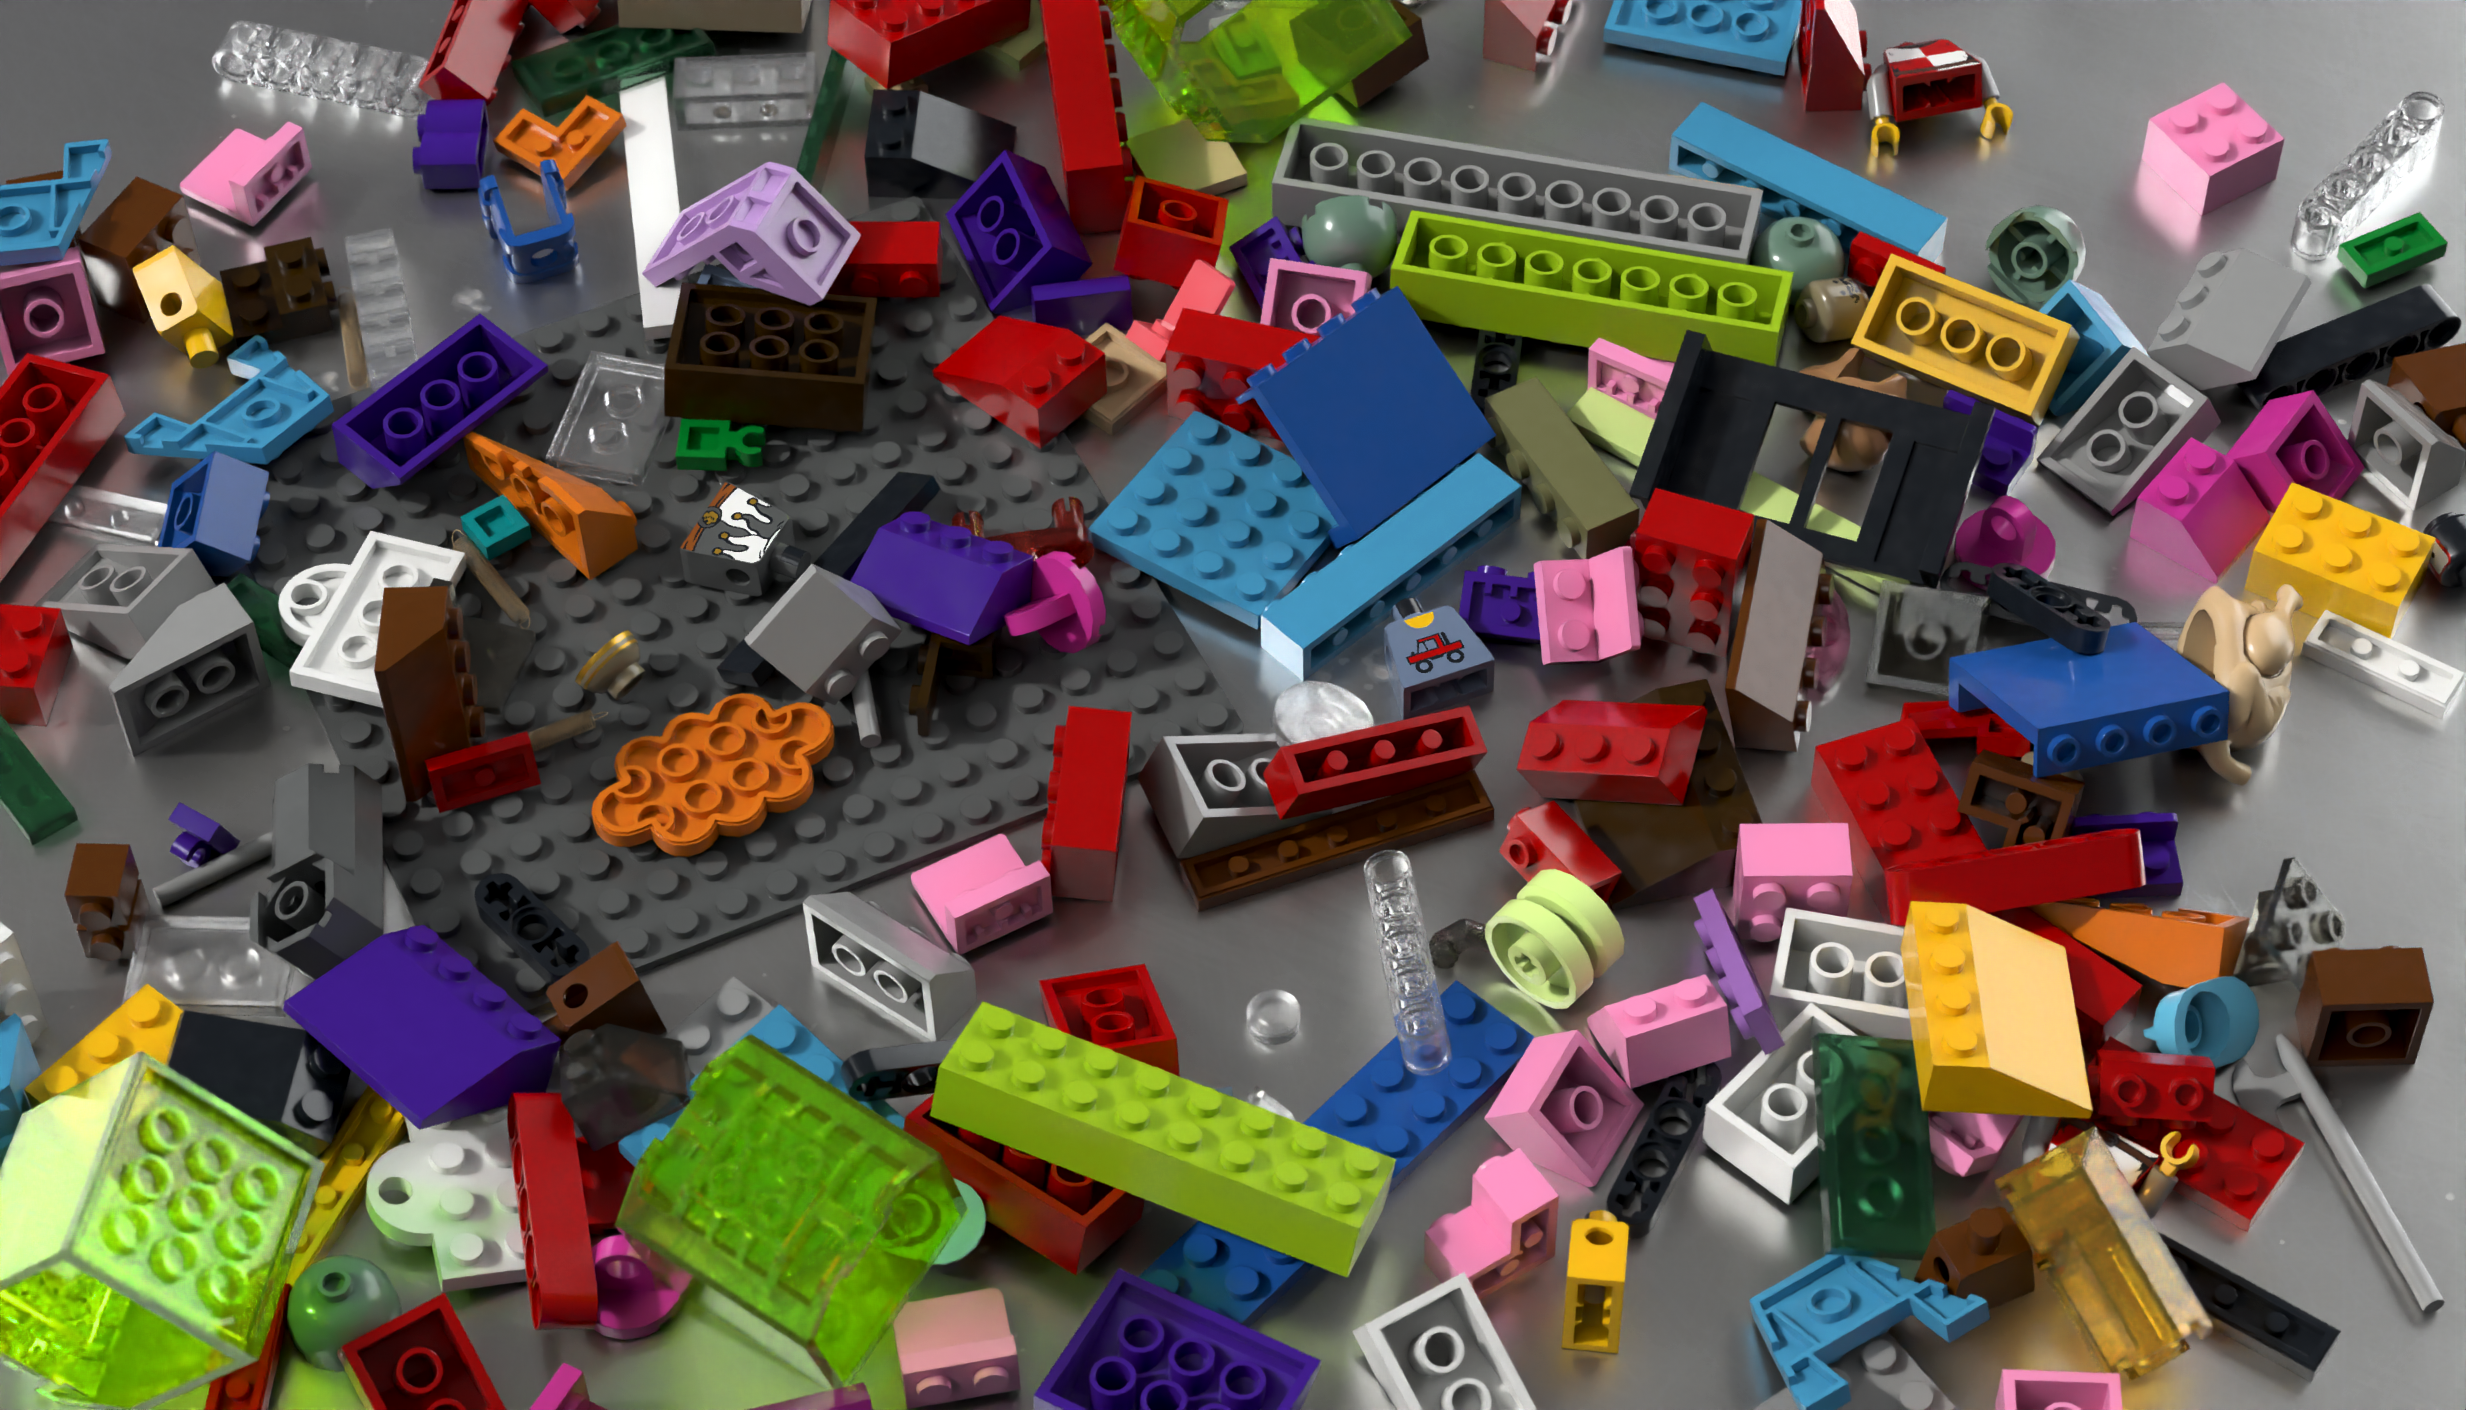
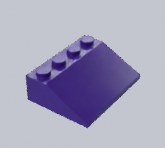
[283,925,561,1130]
[1033,1268,1321,1410]

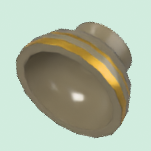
[575,630,646,700]

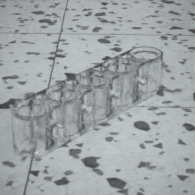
[212,20,430,118]
[2290,92,2445,261]
[344,227,418,393]
[1363,850,1452,1075]

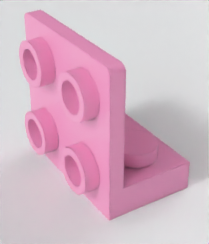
[180,121,312,227]
[1587,338,1675,420]
[1533,546,1644,665]
[911,834,1053,955]

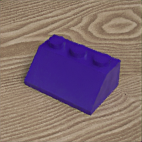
[945,149,1093,315]
[850,511,1033,645]

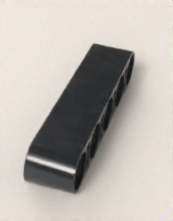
[2236,284,2461,412]

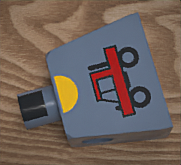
[1384,598,1495,720]

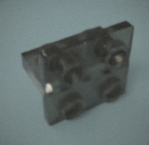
[2233,857,2346,993]

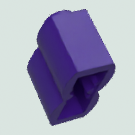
[412,99,489,189]

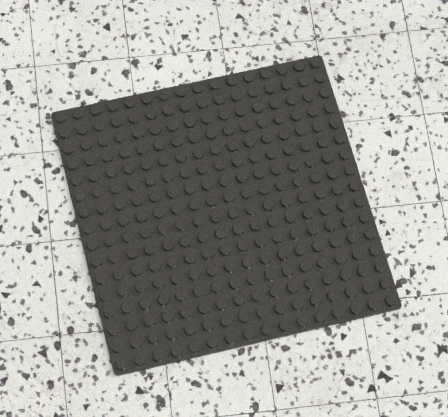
[199,197,1244,1015]

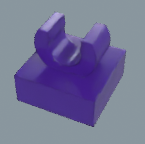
[168,802,241,869]

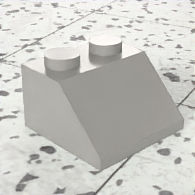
[2347,379,2466,511]
[744,564,902,705]

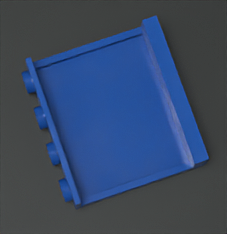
[1235,286,1496,549]
[1949,622,2230,778]

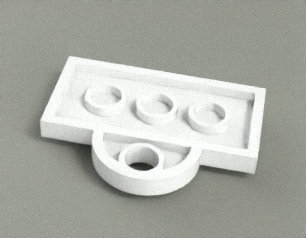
[278,531,467,708]
[366,1105,527,1292]

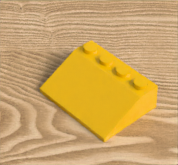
[1900,901,2093,1118]

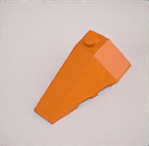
[463,431,638,580]
[2026,897,2250,990]

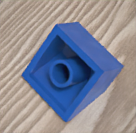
[158,451,270,577]

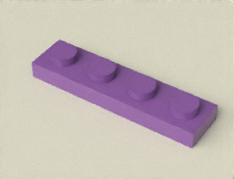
[1693,888,1785,1055]

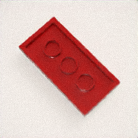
[2089,1036,2305,1232]

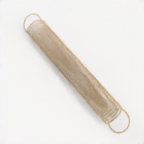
[337,287,368,391]
[452,529,530,630]
[528,709,608,752]

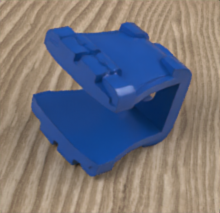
[478,159,579,284]

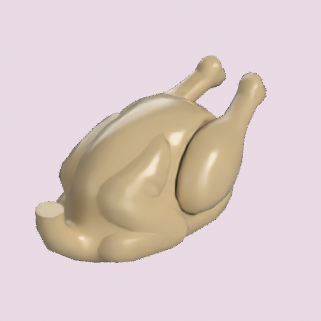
[2176,584,2303,786]

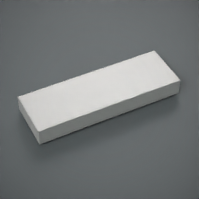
[2301,609,2466,719]

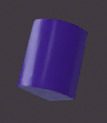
[1031,275,1133,336]

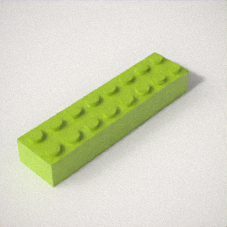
[1390,210,1794,367]
[930,1001,1396,1278]

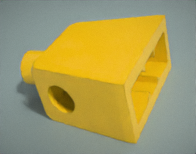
[132,245,234,369]
[1562,1210,1629,1353]

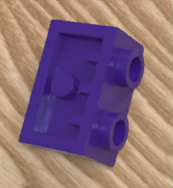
[1229,216,1315,309]
[1943,390,2038,496]
[1459,565,1541,645]
[2069,811,2184,899]

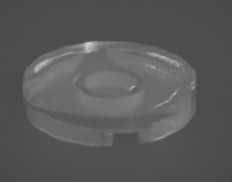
[1270,681,1374,747]

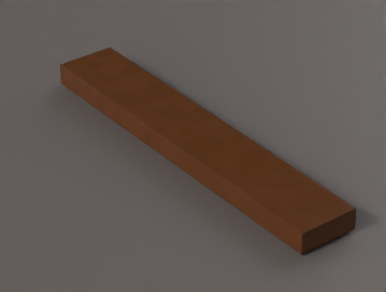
[1180,770,1494,912]

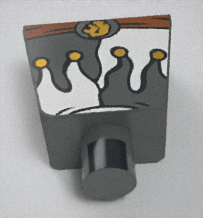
[679,482,811,597]

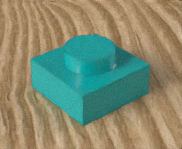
[460,494,532,561]

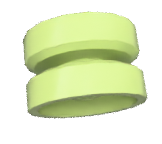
[1485,869,1625,1009]

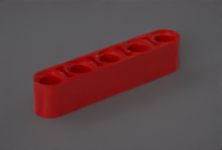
[1884,828,2146,926]
[507,1093,598,1330]

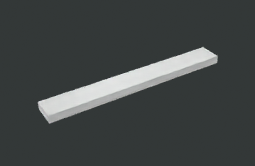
[618,69,688,340]

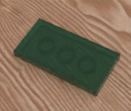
[511,24,717,118]
[1811,1033,1936,1261]

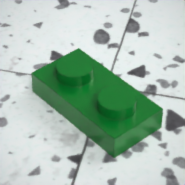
[2337,212,2448,289]

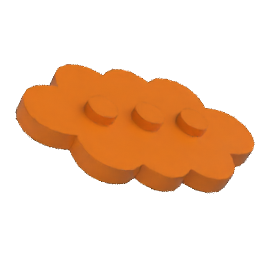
[591,693,835,857]

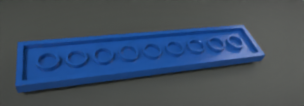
[1138,980,1534,1328]

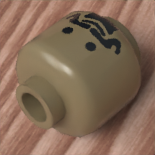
[1794,277,1869,343]

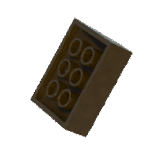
[664,282,877,432]
[1572,679,1763,911]

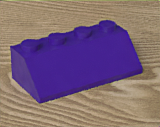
[332,314,549,489]

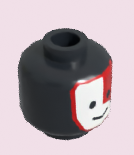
[2423,512,2466,588]

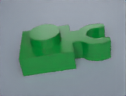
[675,419,766,471]

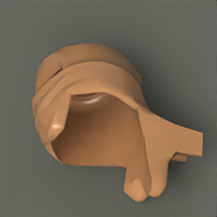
[1799,348,1907,472]

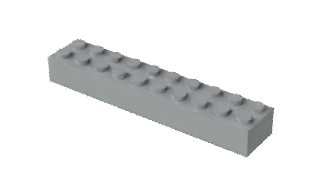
[1272,116,1763,265]

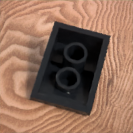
[864,89,1017,199]
[153,1010,351,1170]

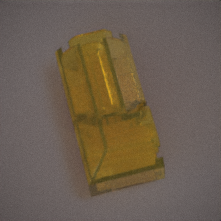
[1994,1126,2213,1381]

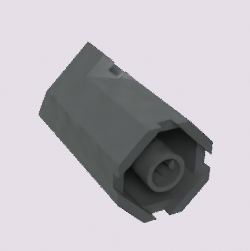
[249,763,383,981]

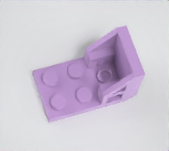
[642,161,861,306]

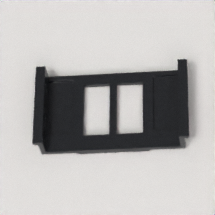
[1629,330,1996,592]

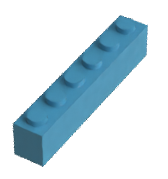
[1669,102,1948,262]
[1261,453,1522,681]

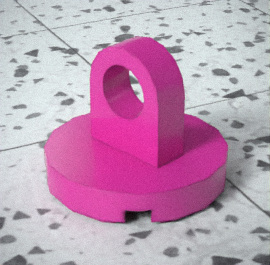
[1954,496,2056,591]
[1004,551,1106,654]
[591,1233,687,1340]

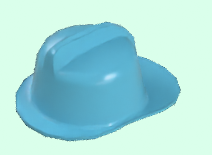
[2143,976,2259,1068]

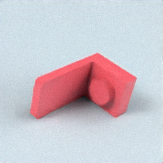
[1125,260,1235,363]

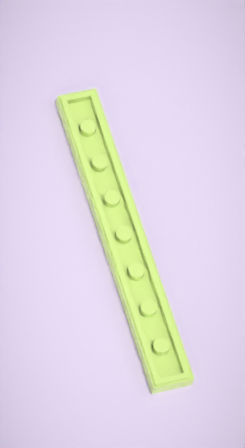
[1566,387,1916,605]

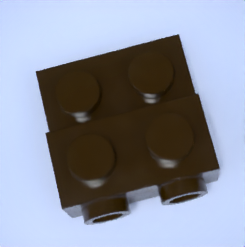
[219,237,339,348]

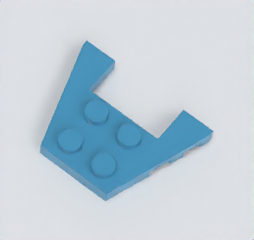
[0,139,112,266]
[124,335,334,464]
[1749,1247,1990,1410]

